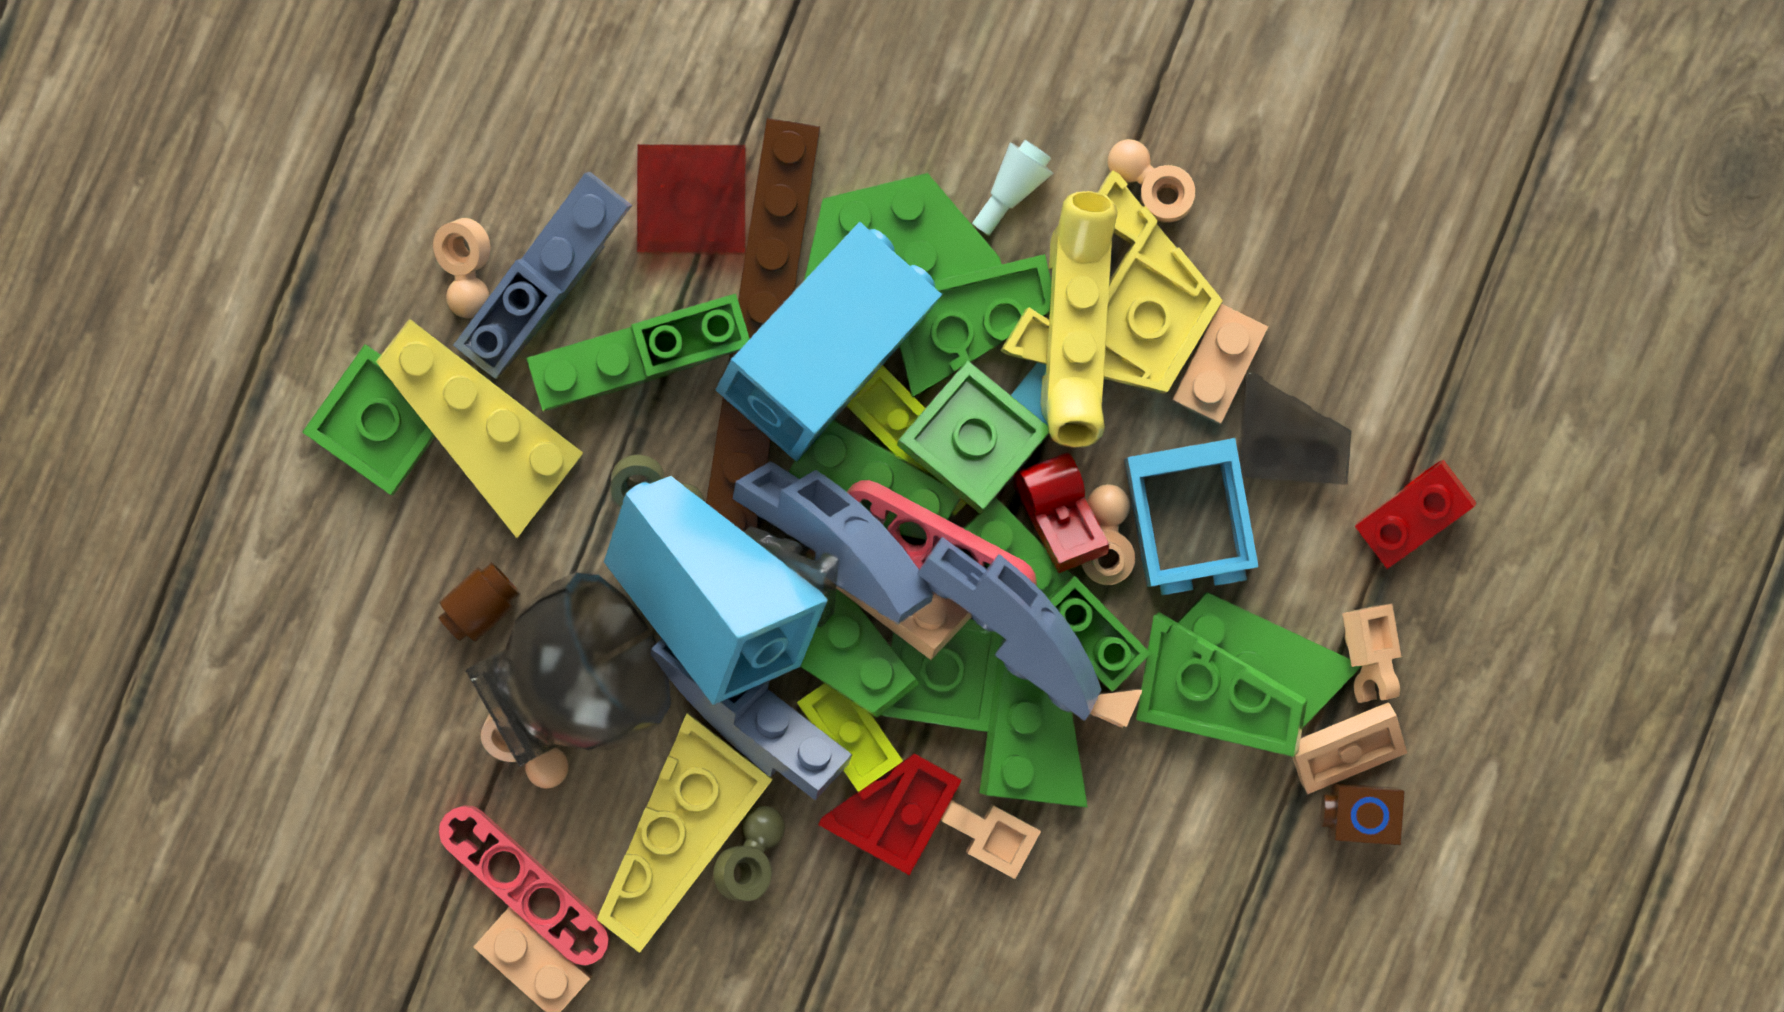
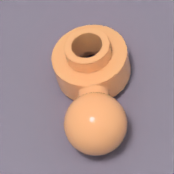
[1107,139,1195,223]
[433,218,491,319]
[1081,484,1135,585]
[481,705,569,789]

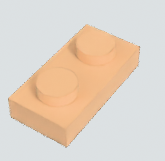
[1171,304,1268,424]
[1293,702,1407,795]
[473,907,592,1012]

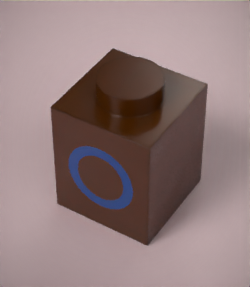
[1320,783,1405,845]

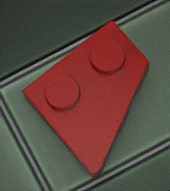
[818,753,962,876]

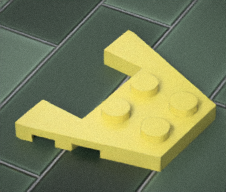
[1000,171,1223,393]

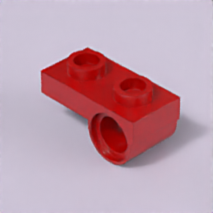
[1013,453,1109,573]
[1355,460,1477,569]

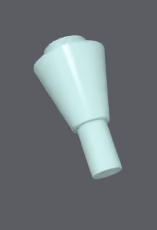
[972,140,1054,236]

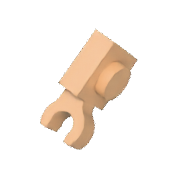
[1342,604,1401,703]
[941,800,1041,879]

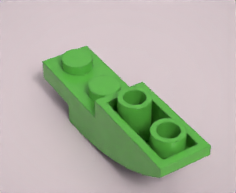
[526,293,750,412]
[963,497,1151,692]

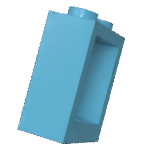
[1124,438,1259,595]

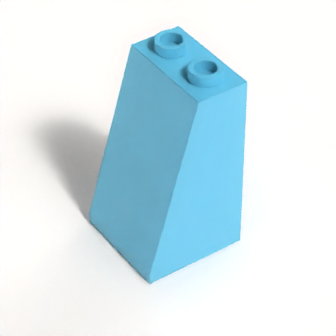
[716,222,942,462]
[604,476,827,705]

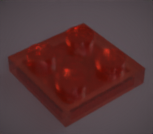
[637,144,746,255]

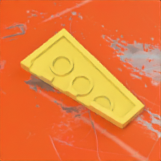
[376,319,583,538]
[597,713,774,953]

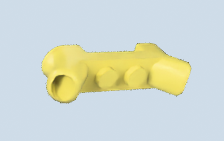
[1040,191,1118,448]

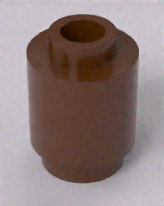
[438,562,521,642]

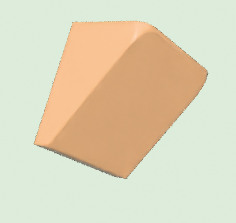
[1090,688,1142,728]

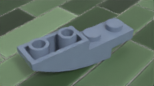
[453,172,632,379]
[733,461,934,624]
[917,537,1102,720]
[651,639,852,800]

